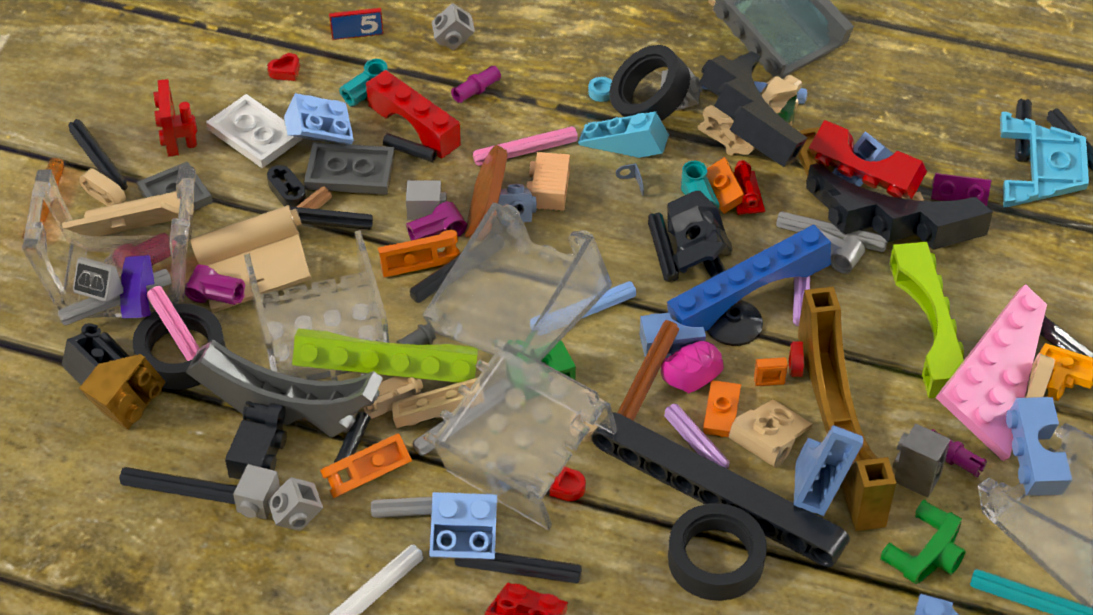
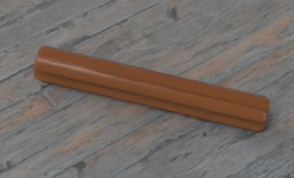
[617,320,679,421]

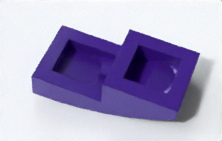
[120,255,155,318]

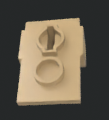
[729,399,812,468]

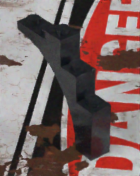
[699,51,807,167]
[806,163,993,250]

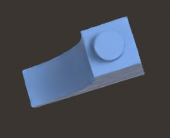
[794,425,863,516]

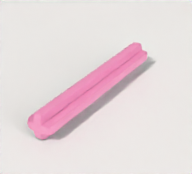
[473,126,578,166]

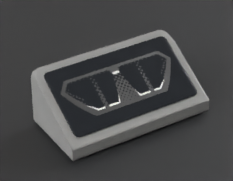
[73,257,123,302]

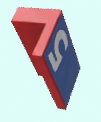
[329,8,383,40]

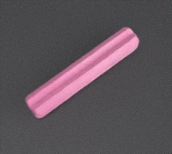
[147,286,200,361]

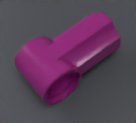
[406,201,467,241]
[183,264,246,305]

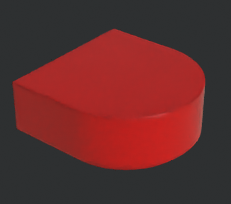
[788,341,804,377]
[550,465,586,501]

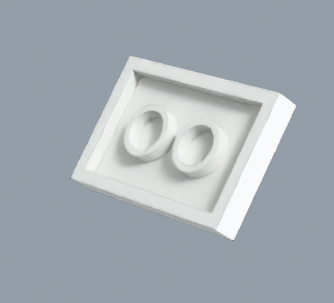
[206,94,302,168]

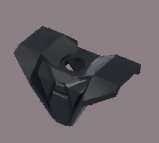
[667,190,733,273]

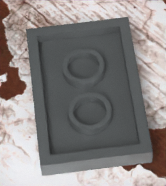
[304,143,395,194]

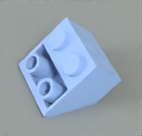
[284,93,354,144]
[429,492,497,560]

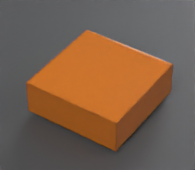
[754,357,788,386]

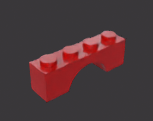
[366,70,461,159]
[809,120,927,200]

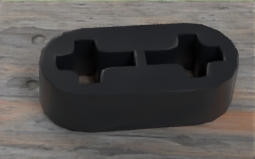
[267,165,306,208]

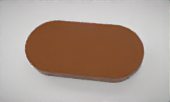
[465,145,508,241]

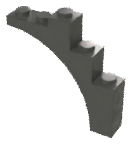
[186,340,383,438]

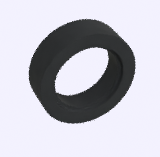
[610,45,690,121]
[132,304,226,390]
[668,503,767,601]

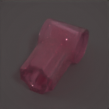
[112,232,176,272]

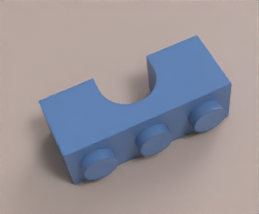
[1006,397,1072,496]

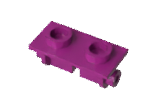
[931,173,991,206]

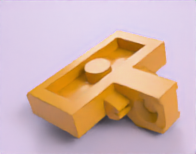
[1033,343,1093,401]

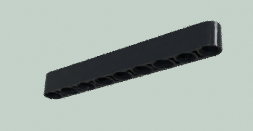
[591,412,850,567]

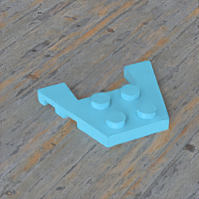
[1000,112,1089,207]

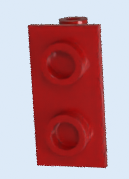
[734,160,765,215]

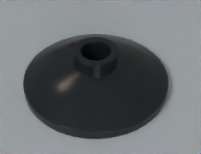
[707,300,763,346]

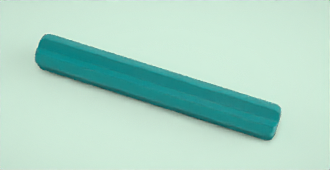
[970,569,1093,615]

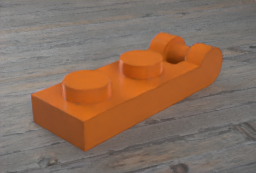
[378,230,460,278]
[320,433,412,499]

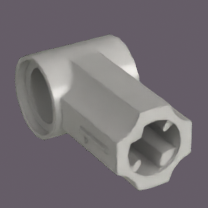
[818,228,865,274]

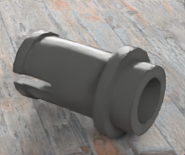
[396,324,436,345]

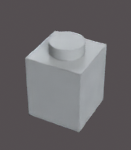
[406,180,447,220]
[233,464,280,519]

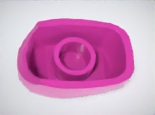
[661,341,724,394]

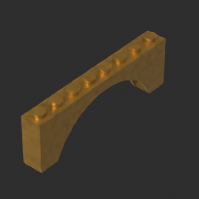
[798,286,896,531]

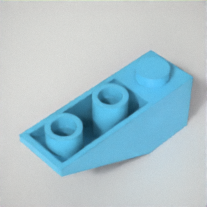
[578,111,669,158]

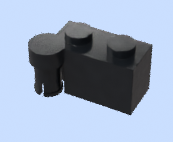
[62,323,121,385]
[225,401,287,480]

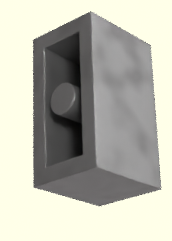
[893,423,950,498]

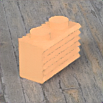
[527,152,570,211]

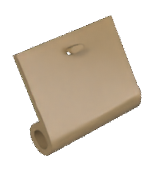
[62,190,194,238]
[191,205,312,313]

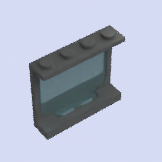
[713,0,854,78]

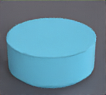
[588,77,612,102]

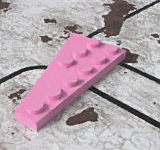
[935,284,1047,461]

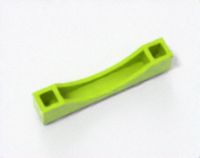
[889,242,964,398]
[292,328,478,383]

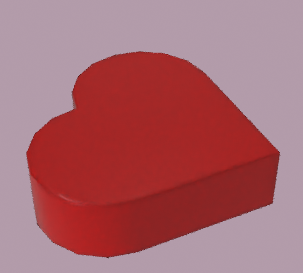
[267,53,300,81]

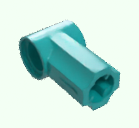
[339,58,388,107]
[681,160,719,210]

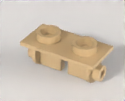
[363,376,423,419]

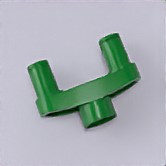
[880,499,966,584]

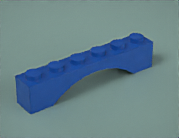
[667,224,831,332]

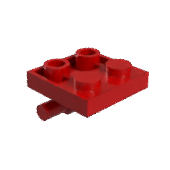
[153,79,197,157]
[485,582,568,615]

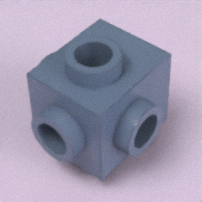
[494,184,537,226]

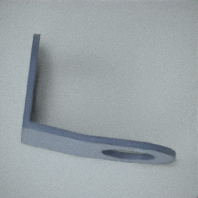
[616,163,644,195]

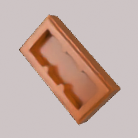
[707,157,745,214]
[703,380,741,438]

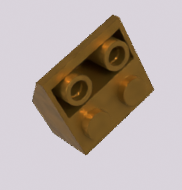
[79,354,166,430]

